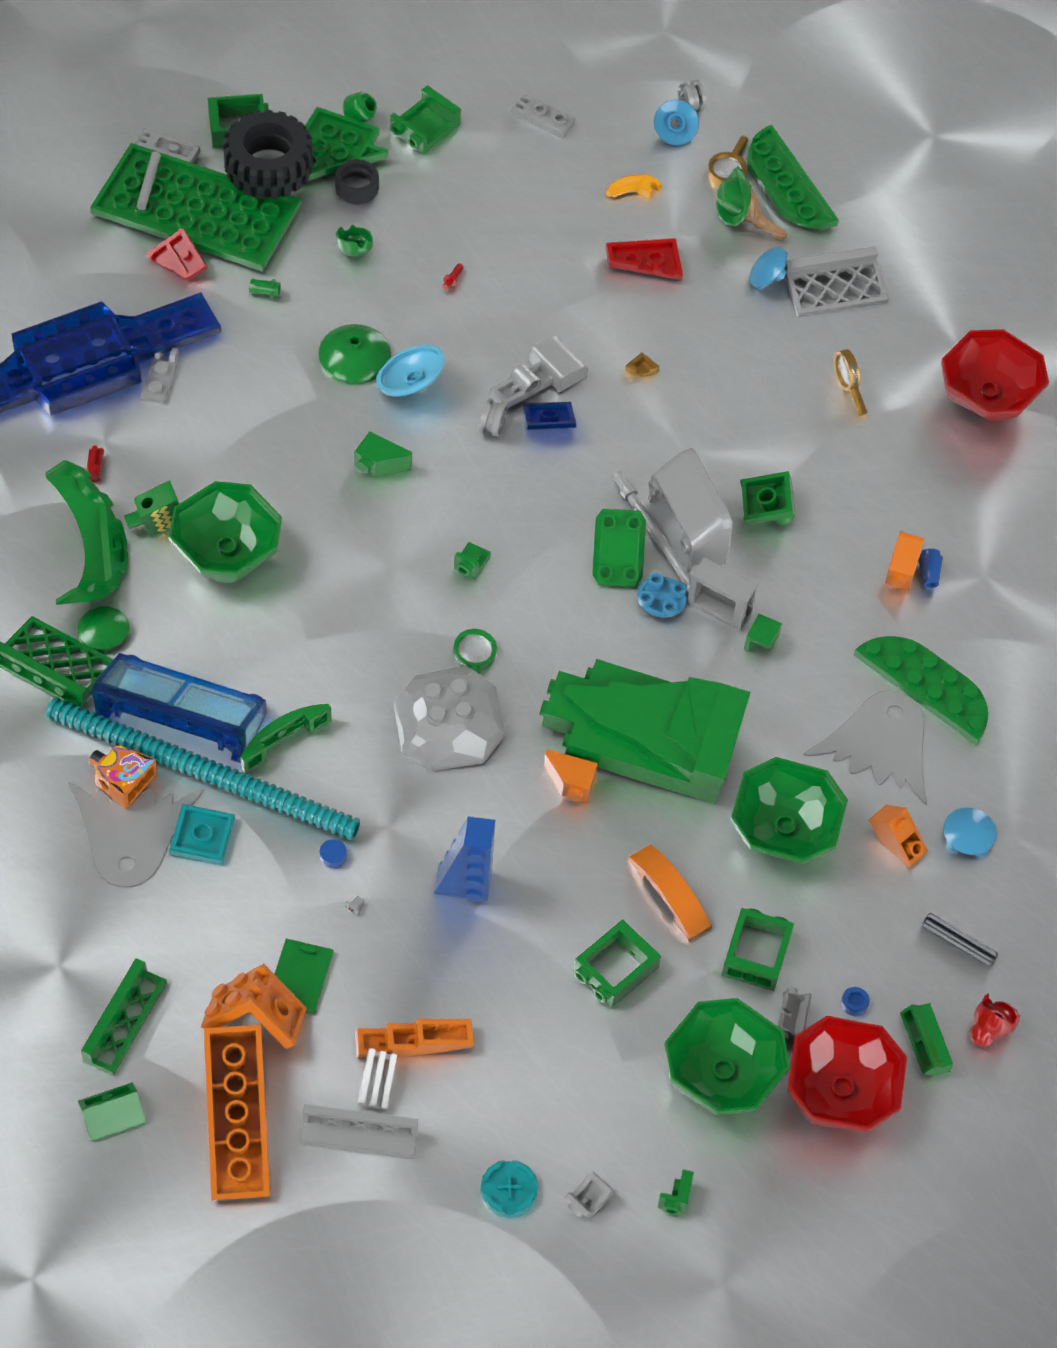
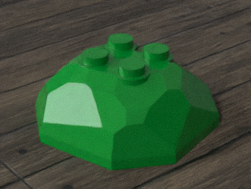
[169,481,282,583]
[730,757,848,864]
[664,998,790,1116]

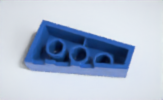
[434,816,496,902]

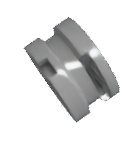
[678,80,706,112]
[479,399,508,437]

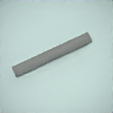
[136,152,161,210]

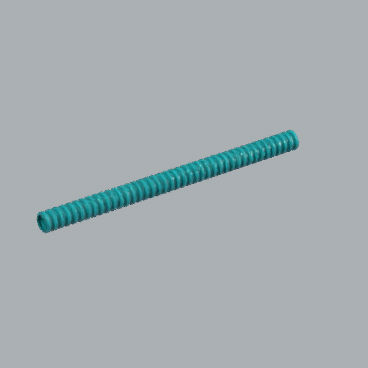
[46,697,360,841]

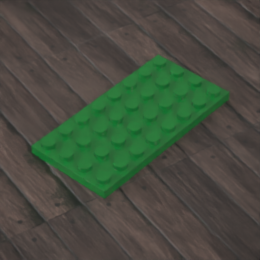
[90,143,301,272]

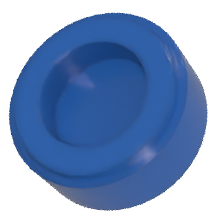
[320,839,347,868]
[841,987,870,1016]

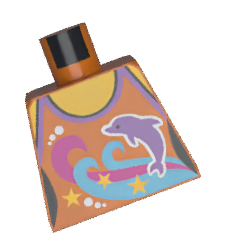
[89,745,157,810]

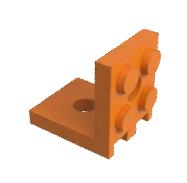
[201,964,307,1049]

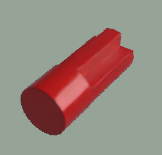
[86,445,104,482]

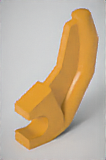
[605,174,662,198]

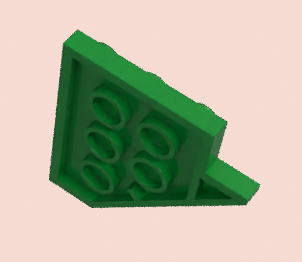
[305,107,388,180]

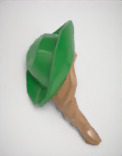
[716,166,787,240]

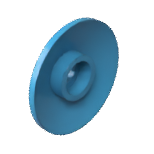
[654,100,699,146]

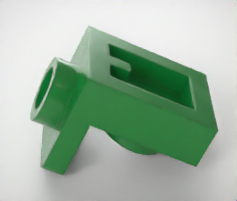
[454,542,491,579]
[658,1170,694,1215]

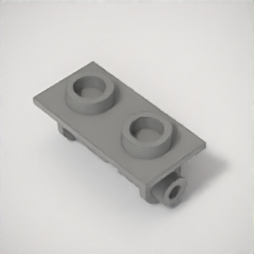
[778,987,812,1046]

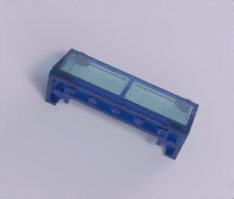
[92,653,267,763]

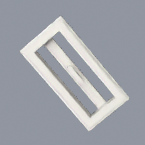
[357,1048,397,1111]

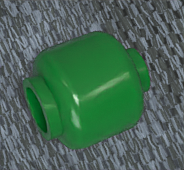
[342,91,377,122]

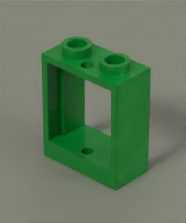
[207,94,269,148]
[721,907,794,991]
[573,919,661,1008]

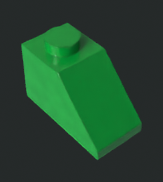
[354,431,412,477]

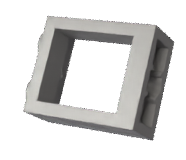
[686,557,758,630]

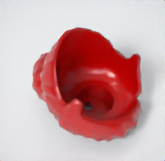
[970,993,1020,1048]

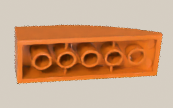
[204,1025,270,1201]

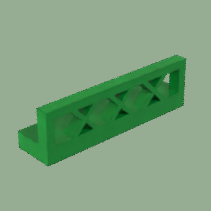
[81,958,167,1076]

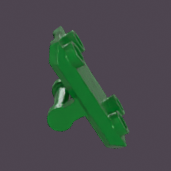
[592,509,646,587]

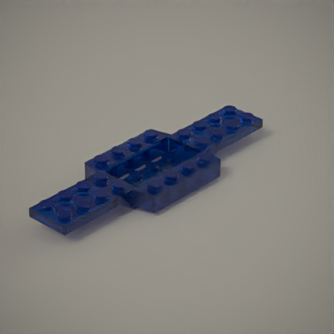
[0,292,221,416]

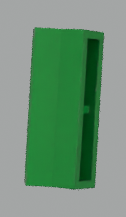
[900,1003,953,1076]

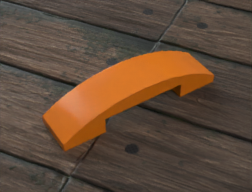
[628,844,712,941]

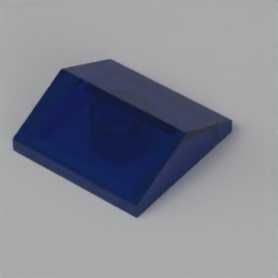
[523,402,576,430]

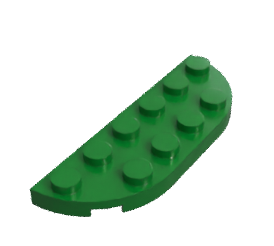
[747,125,839,230]
[854,636,988,745]

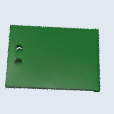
[274,938,334,1014]

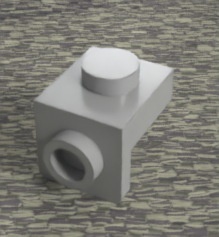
[565,1171,615,1217]

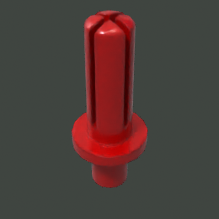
[442,263,464,290]

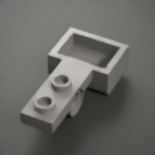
[489,336,588,408]

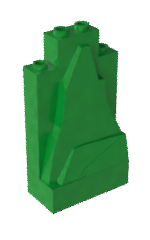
[539,659,751,805]

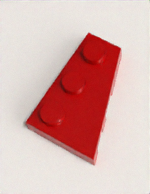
[606,238,683,280]

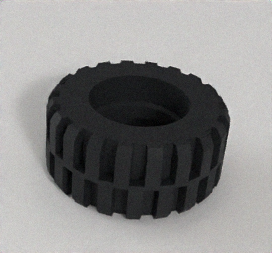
[223,110,313,199]

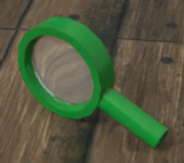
[453,628,497,675]

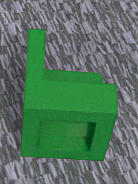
[744,614,782,651]

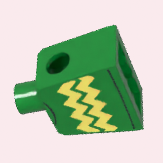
[124,480,179,535]

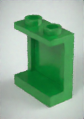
[390,85,461,154]

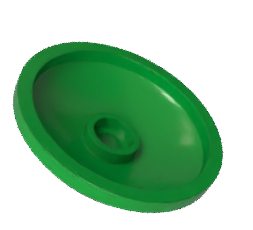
[318,324,391,384]

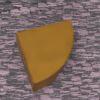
[625,352,659,376]

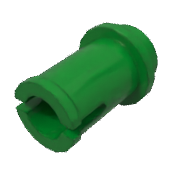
[249,278,281,298]

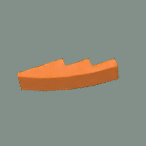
[355,1019,474,1059]

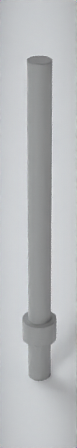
[612,471,691,587]

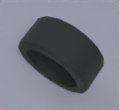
[335,159,379,204]

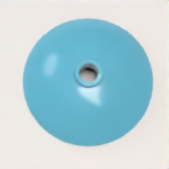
[376,345,445,397]

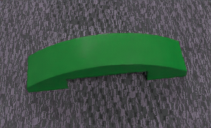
[241,704,332,773]

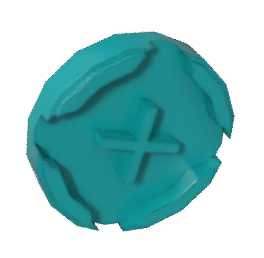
[480,1160,538,1218]

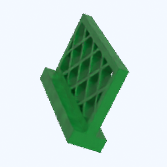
[0,616,118,709]

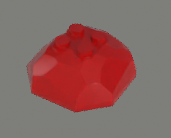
[941,329,1049,422]
[787,1016,907,1133]

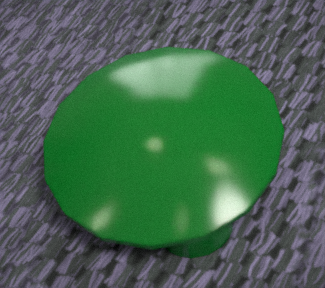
[78,607,130,654]

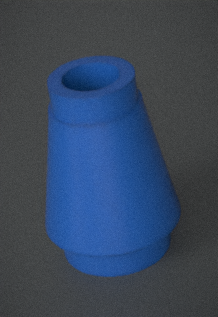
[918,548,943,588]

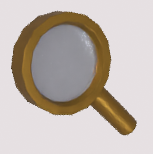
[707,136,748,186]
[834,349,867,416]

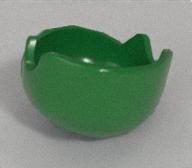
[336,225,373,257]

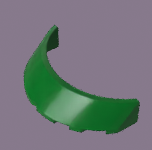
[45,460,128,605]

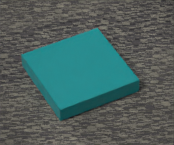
[169,804,235,865]

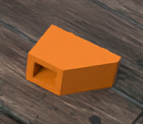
[868,804,928,867]

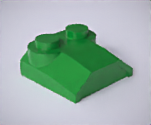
[740,471,795,525]

